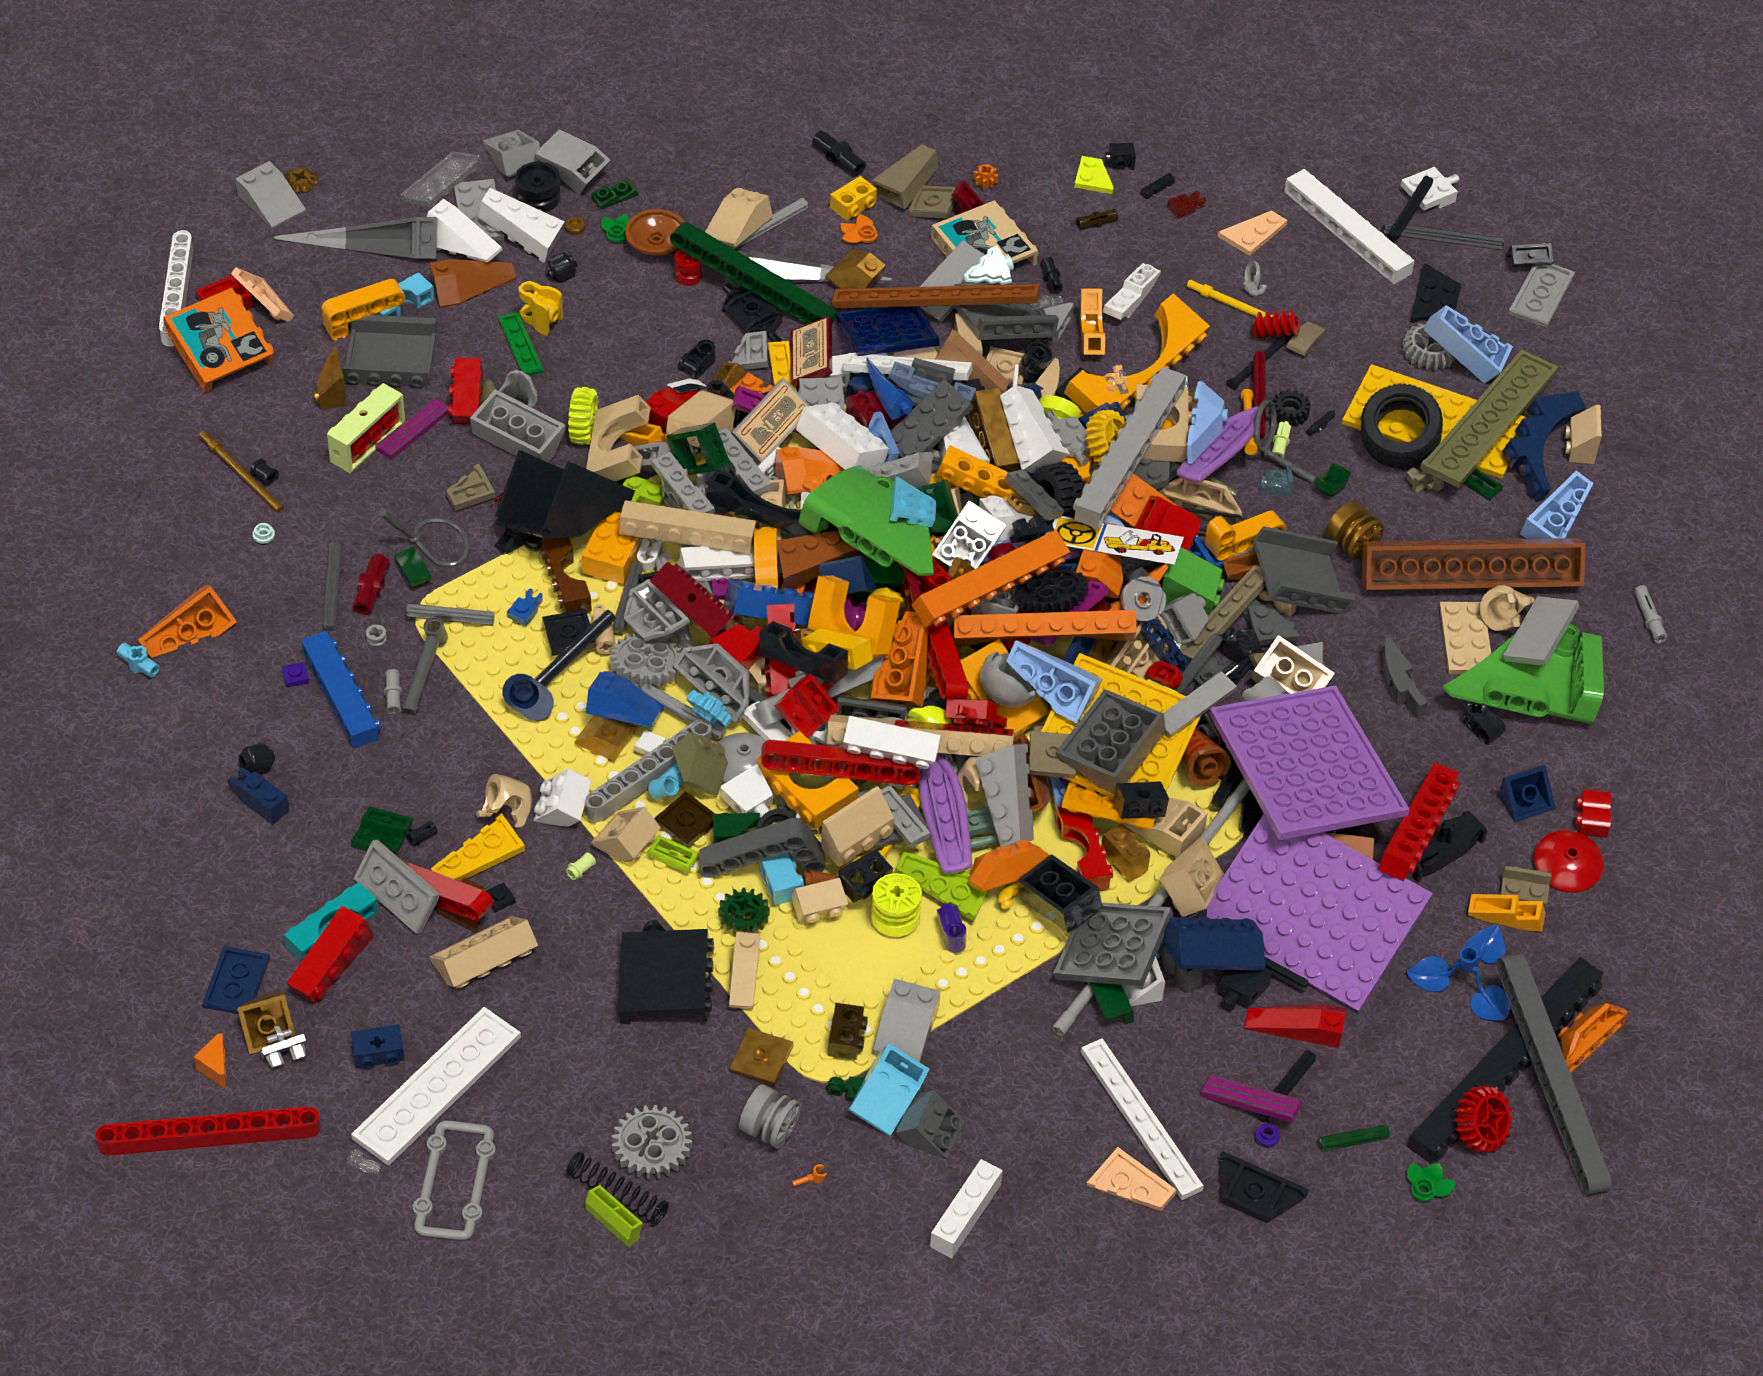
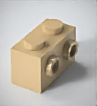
[791,878,848,923]

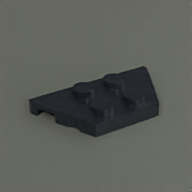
[1410,264,1461,323]
[1220,1151,1309,1223]

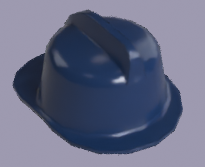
[502,674,554,720]

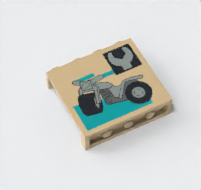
[931,200,1038,265]

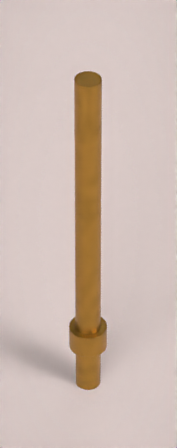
[199,431,284,513]

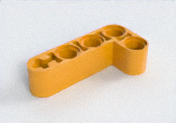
[321,279,406,341]
[1205,511,1287,561]

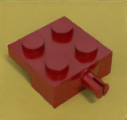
[195,275,253,309]
[774,674,840,738]
[945,699,1007,728]

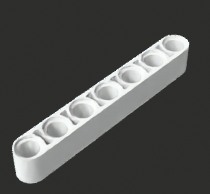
[159,230,193,347]

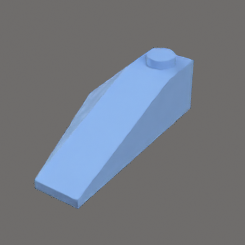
[1187,381,1228,464]
[1006,640,1103,723]

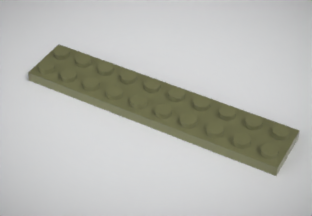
[1421,349,1558,488]

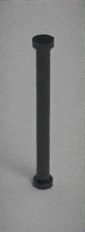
[1226,334,1294,391]

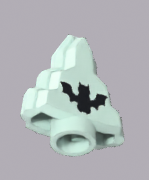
[963,245,1014,285]

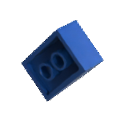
[586,671,664,727]

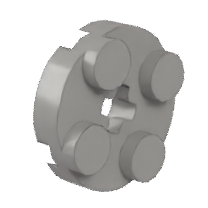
[1120,577,1166,622]

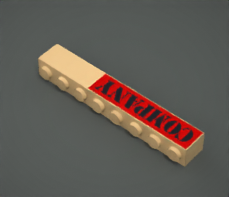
[827,714,1015,756]

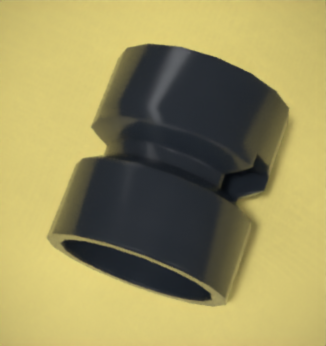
[1018,341,1053,381]

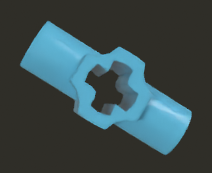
[117,643,160,677]

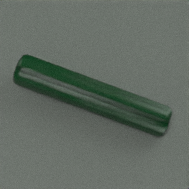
[1318,1124,1390,1151]

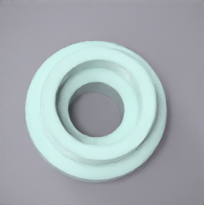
[253,523,275,544]

